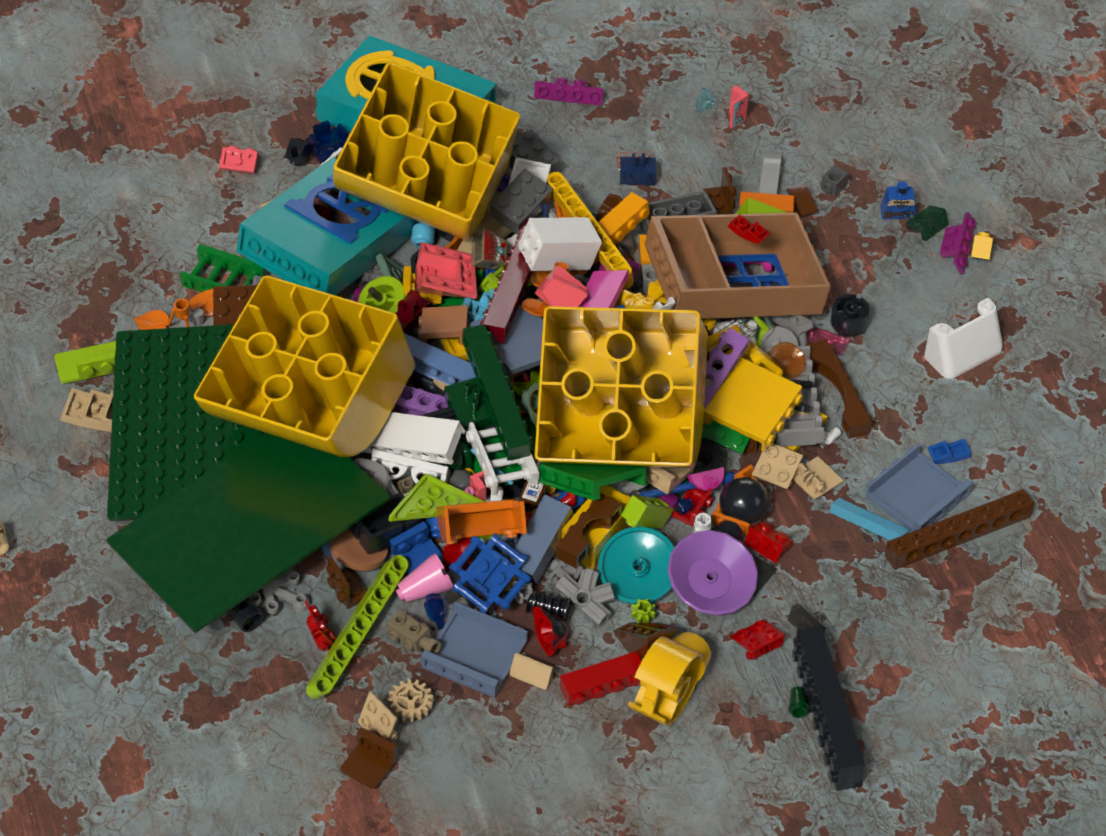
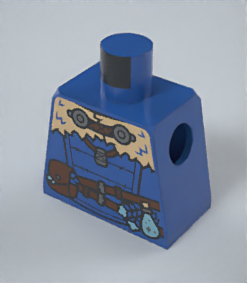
[880,181,916,219]

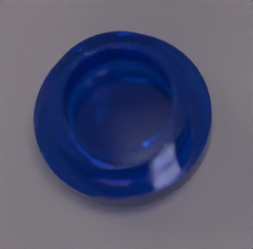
[674,498,693,515]

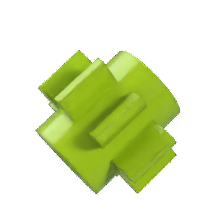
[631,599,655,624]

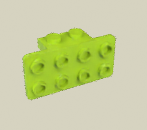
[54,341,116,384]

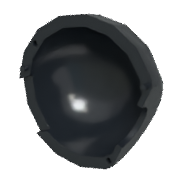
[719,477,770,524]

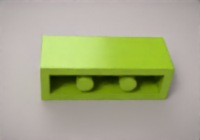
[621,495,674,529]

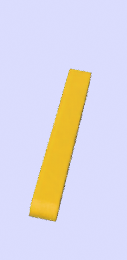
[547,172,634,289]

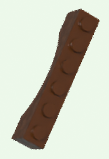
[806,339,873,439]

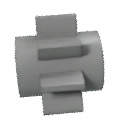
[508,580,534,604]

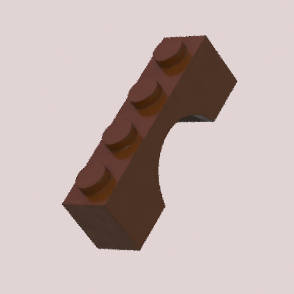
[555,493,622,569]

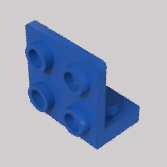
[389,521,444,576]

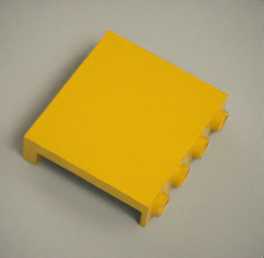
[703,358,803,452]

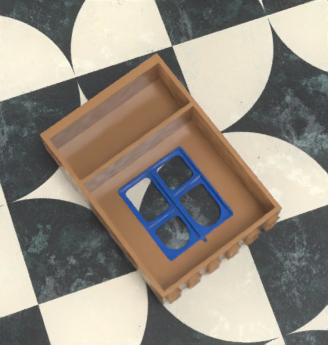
[644,212,831,319]

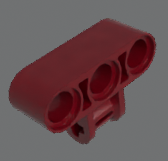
[395,290,432,335]

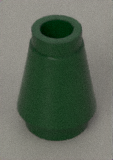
[788,687,809,718]

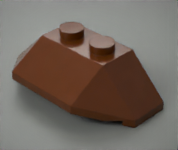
[613,622,677,658]

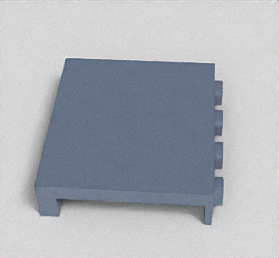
[470,305,543,383]
[865,443,972,532]
[421,602,528,698]

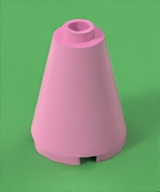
[396,554,453,602]

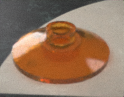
[769,342,805,379]

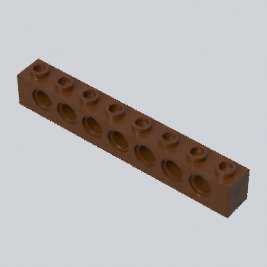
[885,489,1034,570]

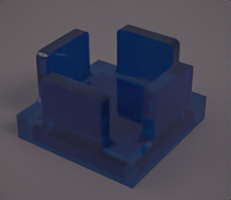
[306,120,348,165]

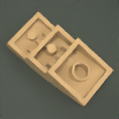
[60,388,113,432]

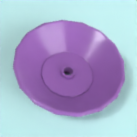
[667,530,758,616]

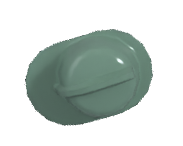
[520,383,539,426]

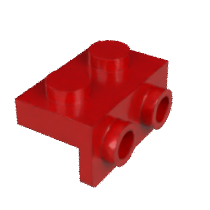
[672,488,714,527]
[744,522,794,563]

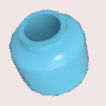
[411,222,435,249]

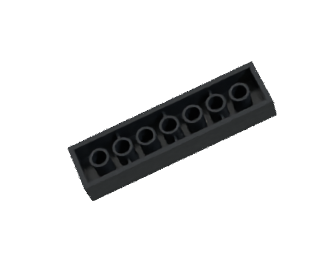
[792,626,865,791]

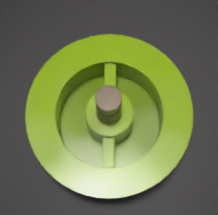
[358,276,405,313]

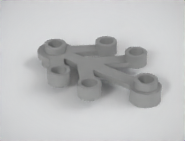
[249,571,309,614]

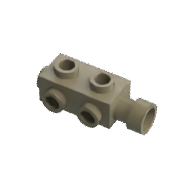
[386,611,441,655]

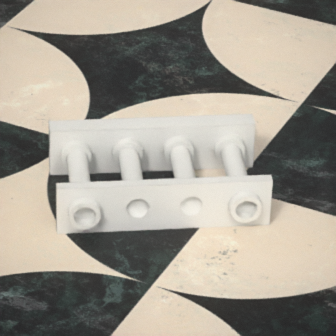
[466,422,539,495]

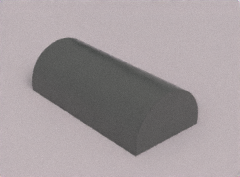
[639,191,717,235]

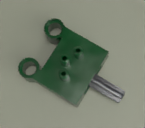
[425,377,494,437]

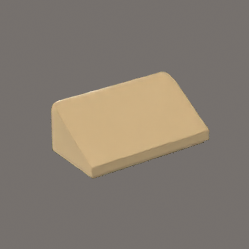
[510,653,553,690]

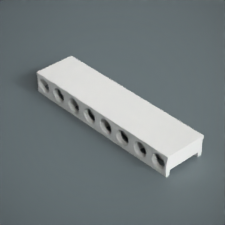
[362,412,465,464]

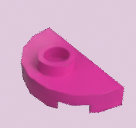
[687,467,724,490]

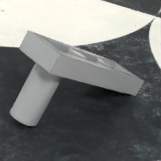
[768,315,813,346]

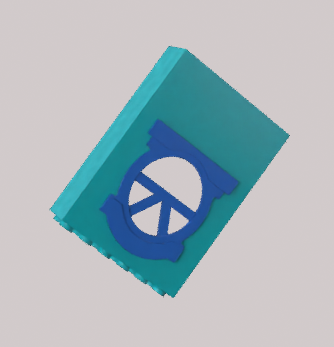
[236,157,417,296]

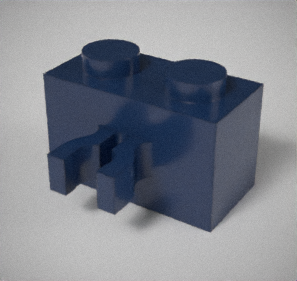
[620,153,656,185]

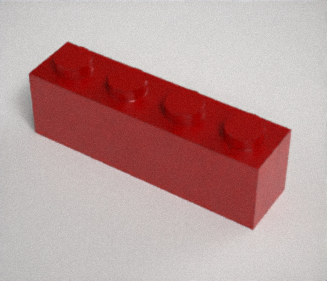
[560,651,642,706]

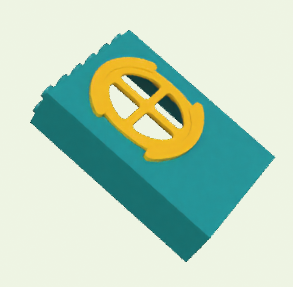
[315,35,497,133]

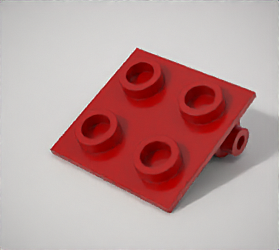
[305,600,337,651]
[730,619,786,660]

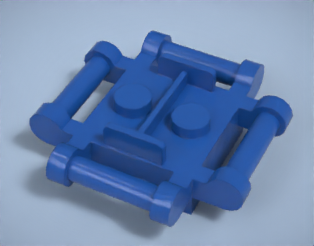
[449,533,531,614]

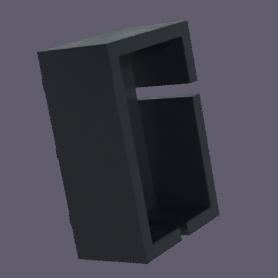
[348,492,422,555]

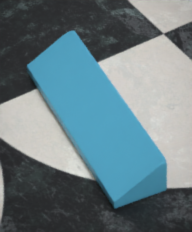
[830,498,910,540]

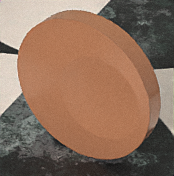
[330,529,388,571]

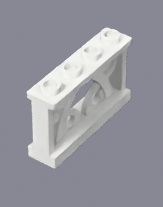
[371,449,451,496]

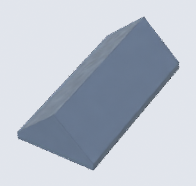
[508,495,574,585]

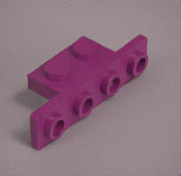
[534,77,604,106]
[940,212,976,274]

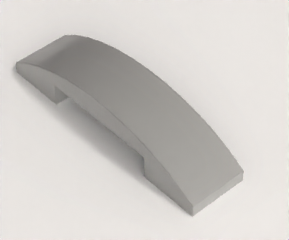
[759,151,782,194]

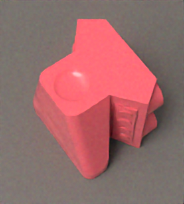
[535,265,588,307]

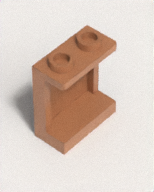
[418,305,470,345]

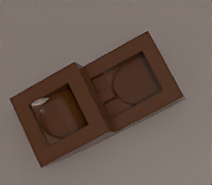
[787,184,818,218]

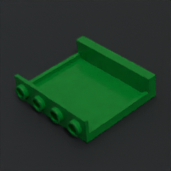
[539,463,646,501]

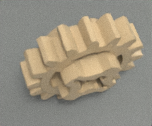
[388,679,433,722]

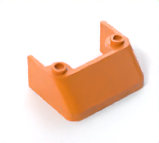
[436,499,527,544]

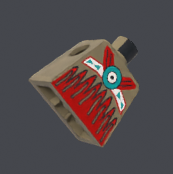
[472,228,511,270]

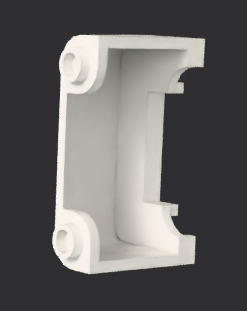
[924,298,1003,379]

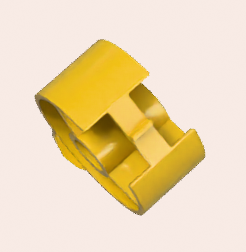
[628,632,711,726]

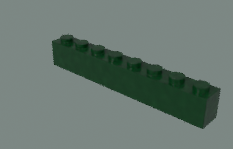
[462,324,533,461]

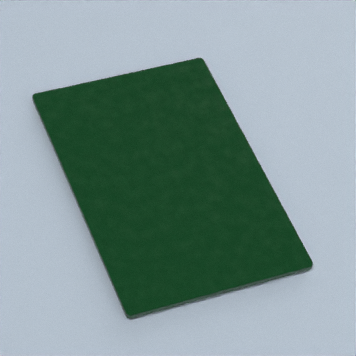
[107,324,265,521]
[107,433,390,632]

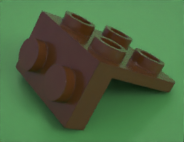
[341,727,398,789]

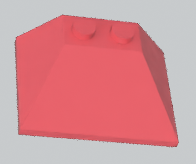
[415,242,477,299]

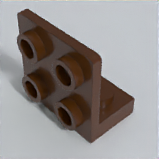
[703,167,737,215]
[326,556,366,609]

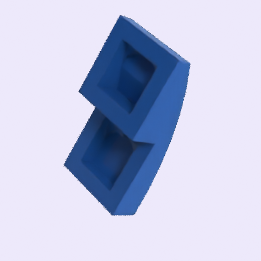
[927,438,972,464]

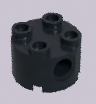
[830,294,870,338]

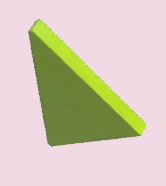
[388,473,485,521]

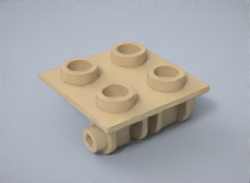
[752,444,803,489]
[793,456,844,500]
[358,691,398,742]

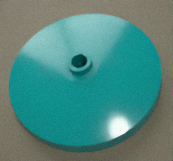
[598,527,674,605]

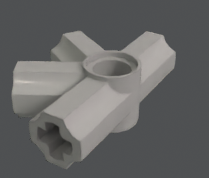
[555,569,615,626]

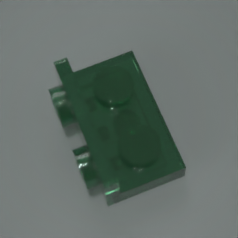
[906,205,949,241]

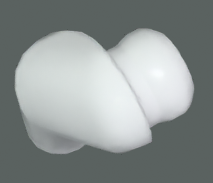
[821,427,841,445]

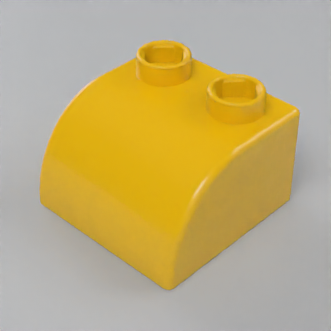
[333,63,520,240]
[194,276,415,457]
[535,306,708,468]

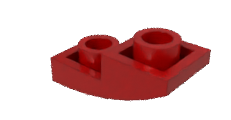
[727,214,771,244]

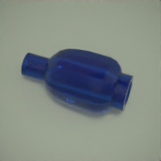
[424,593,446,630]

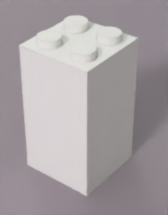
[518,217,602,271]

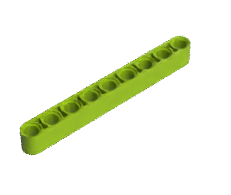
[306,555,408,699]

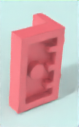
[219,146,260,174]

